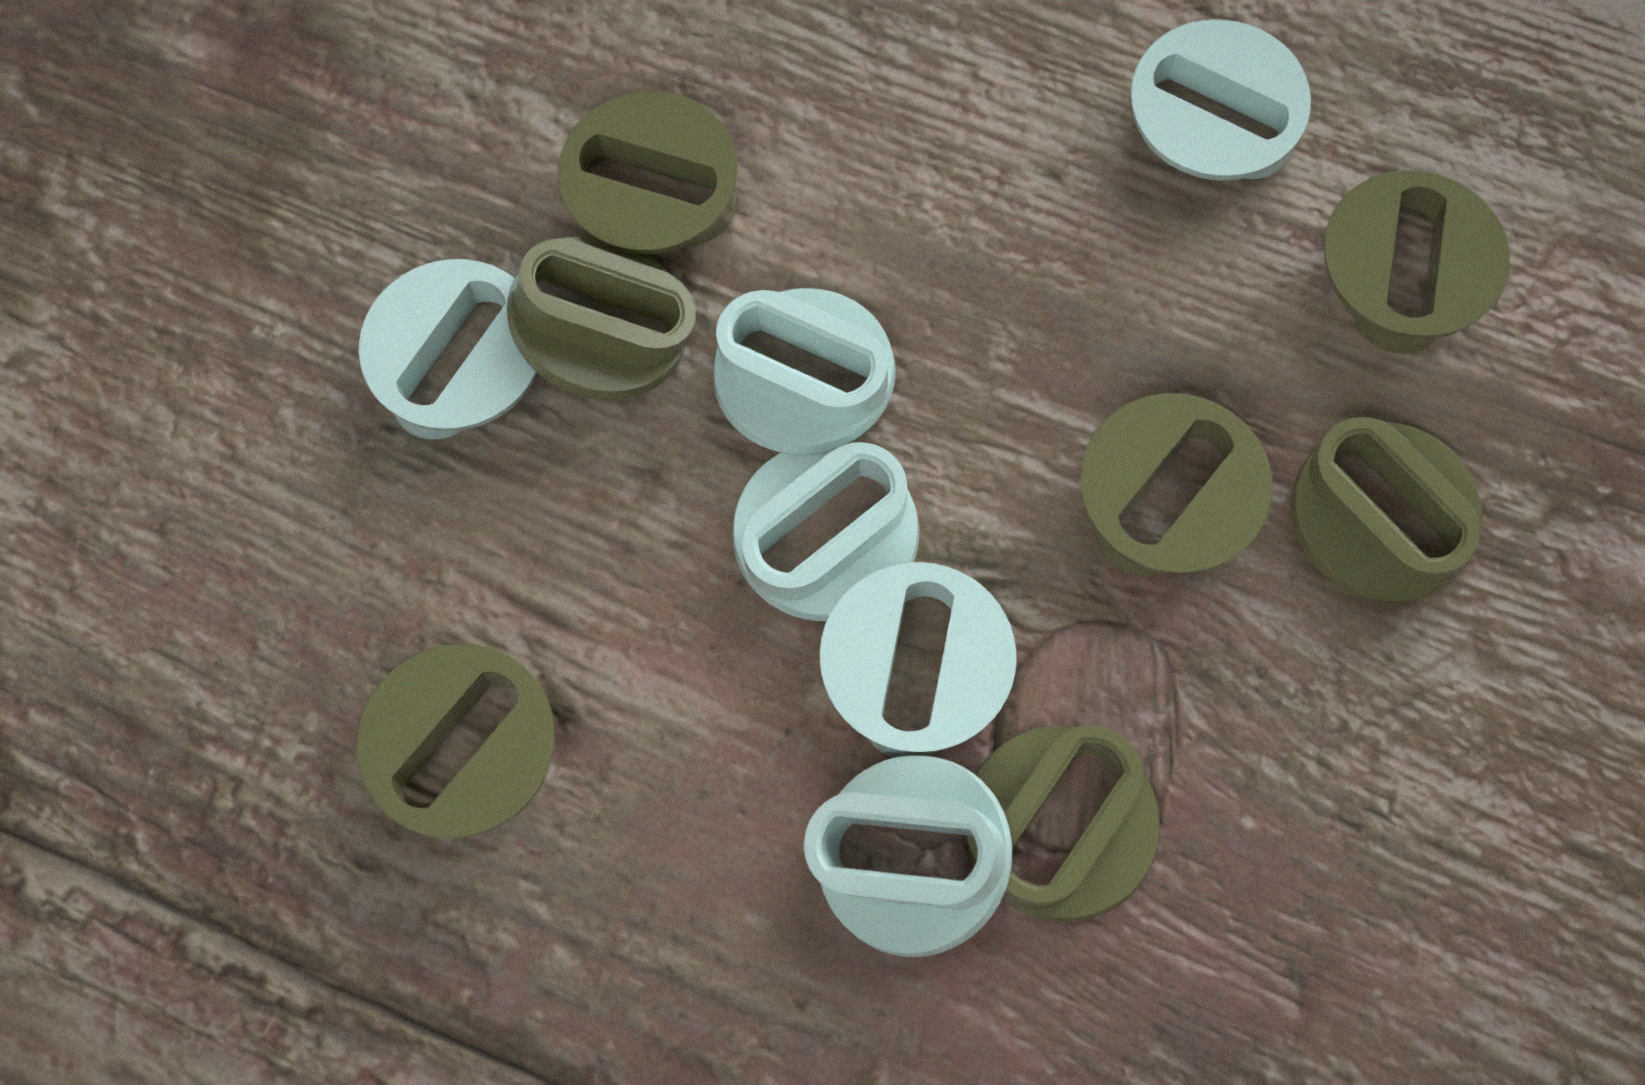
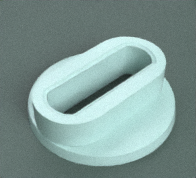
[1131,19,1311,180]
[359,259,537,439]
[713,288,896,454]
[732,442,919,621]
[820,562,1016,758]
[804,755,1012,957]

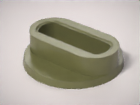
[558,91,737,254]
[1323,170,1510,354]
[507,235,696,400]
[1080,393,1273,577]
[1291,417,1482,602]
[357,644,555,838]
[964,725,1160,923]

